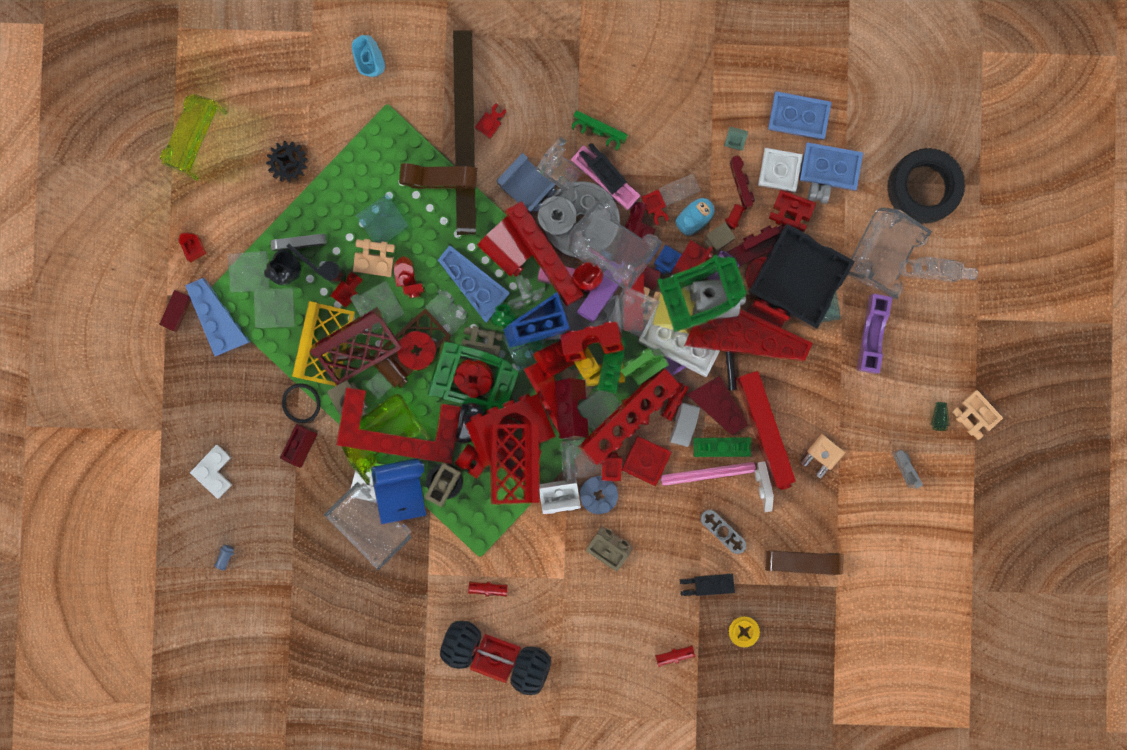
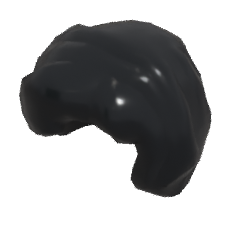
[264,249,302,285]

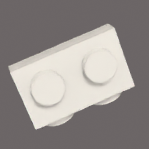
[539,479,581,514]

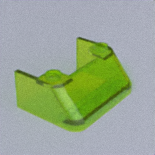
[160,94,227,181]
[341,394,431,485]

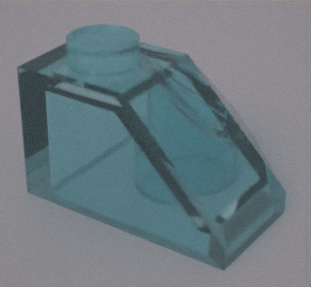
[502,335,545,372]

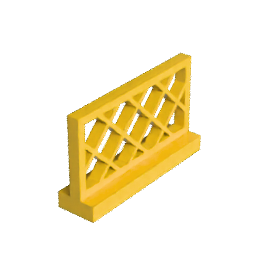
[292,301,354,386]

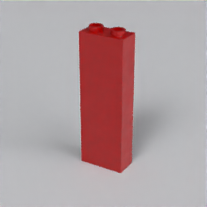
[736,371,796,490]

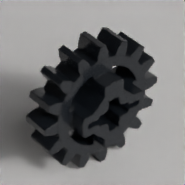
[266,141,309,183]

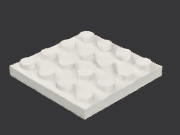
[638,274,720,377]

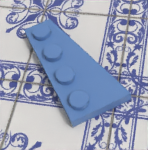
[438,245,510,323]
[185,278,251,356]

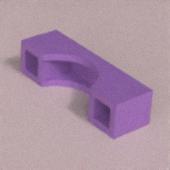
[856,294,893,374]

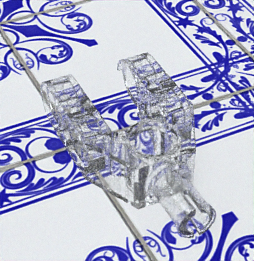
[899,257,978,282]

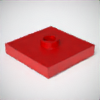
[621,436,672,486]

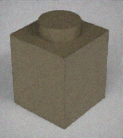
[704,222,736,252]

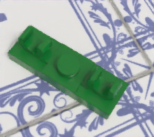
[572,110,628,151]
[598,337,627,394]
[693,437,751,457]

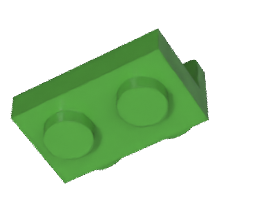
[621,348,669,385]

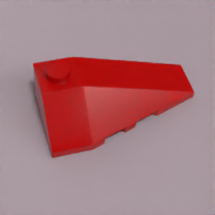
[524,363,559,433]

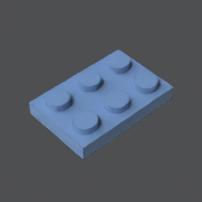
[768,91,831,140]
[799,142,863,191]

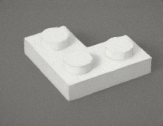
[190,445,232,499]

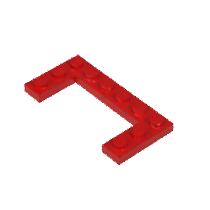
[336,387,461,464]

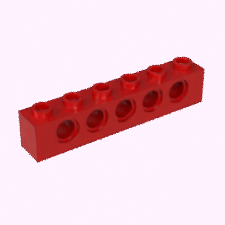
[578,368,680,465]

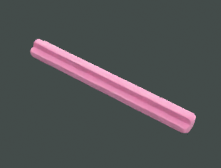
[661,462,756,485]

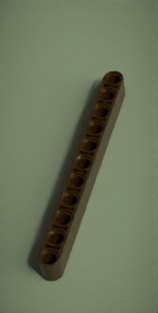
[453,30,476,235]

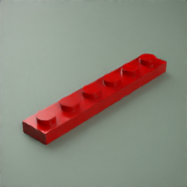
[505,201,583,306]

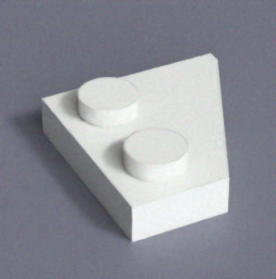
[754,461,774,512]

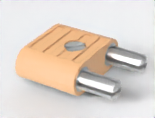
[801,434,845,479]

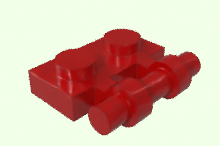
[769,190,816,233]

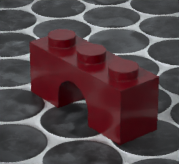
[556,378,589,440]

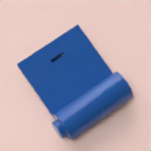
[371,458,426,524]

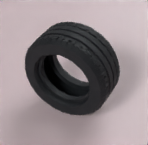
[887,148,965,224]

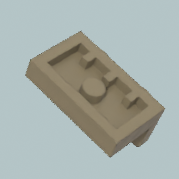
[585,526,633,572]

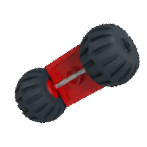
[440,620,551,695]

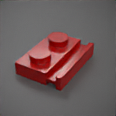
[533,340,575,379]

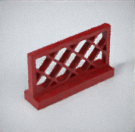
[490,424,540,504]

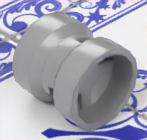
[808,182,831,204]

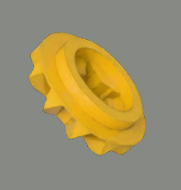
[729,616,760,647]

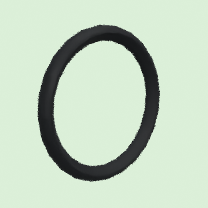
[282,383,321,423]

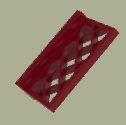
[310,307,402,385]

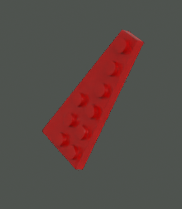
[684,309,813,362]

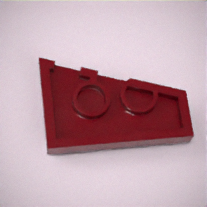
[686,376,748,435]

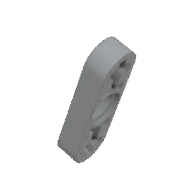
[270,234,327,251]
[700,510,746,554]

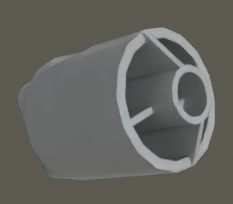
[690,279,745,319]

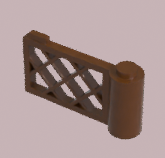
[370,308,451,388]

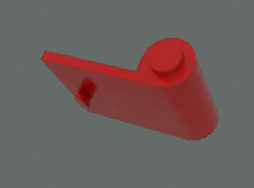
[477,216,549,277]

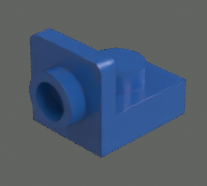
[653,245,682,275]

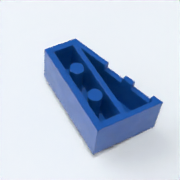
[503,292,570,348]

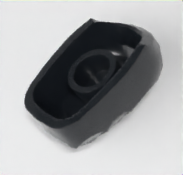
[456,403,484,443]

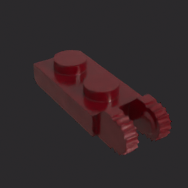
[729,155,755,210]

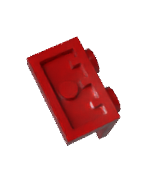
[671,240,714,275]
[746,299,790,328]

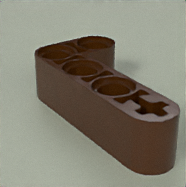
[399,163,477,189]
[765,551,844,575]

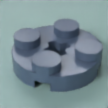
[580,476,618,514]

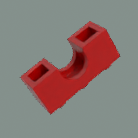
[560,321,624,363]

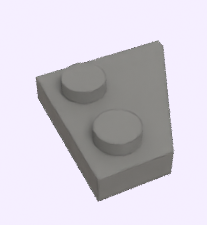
[892,450,923,489]

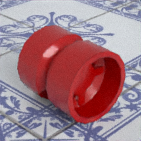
[455,443,485,479]

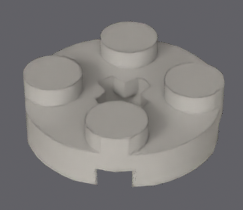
[538,196,576,235]

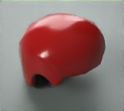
[572,262,604,291]

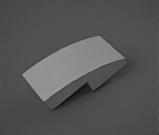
[669,402,700,447]

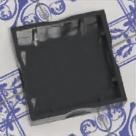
[747,224,855,330]

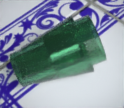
[930,402,950,431]

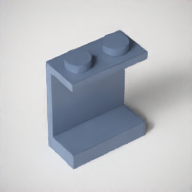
[497,153,556,214]

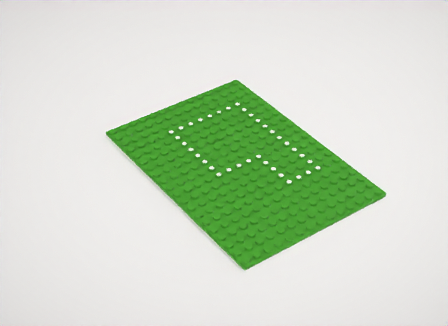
[212,105,647,557]

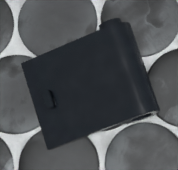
[286,244,346,285]

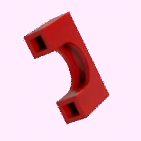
[465,393,556,468]

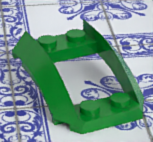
[657,254,747,332]
[428,341,518,413]

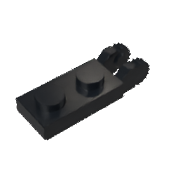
[579,143,627,195]
[679,573,735,596]

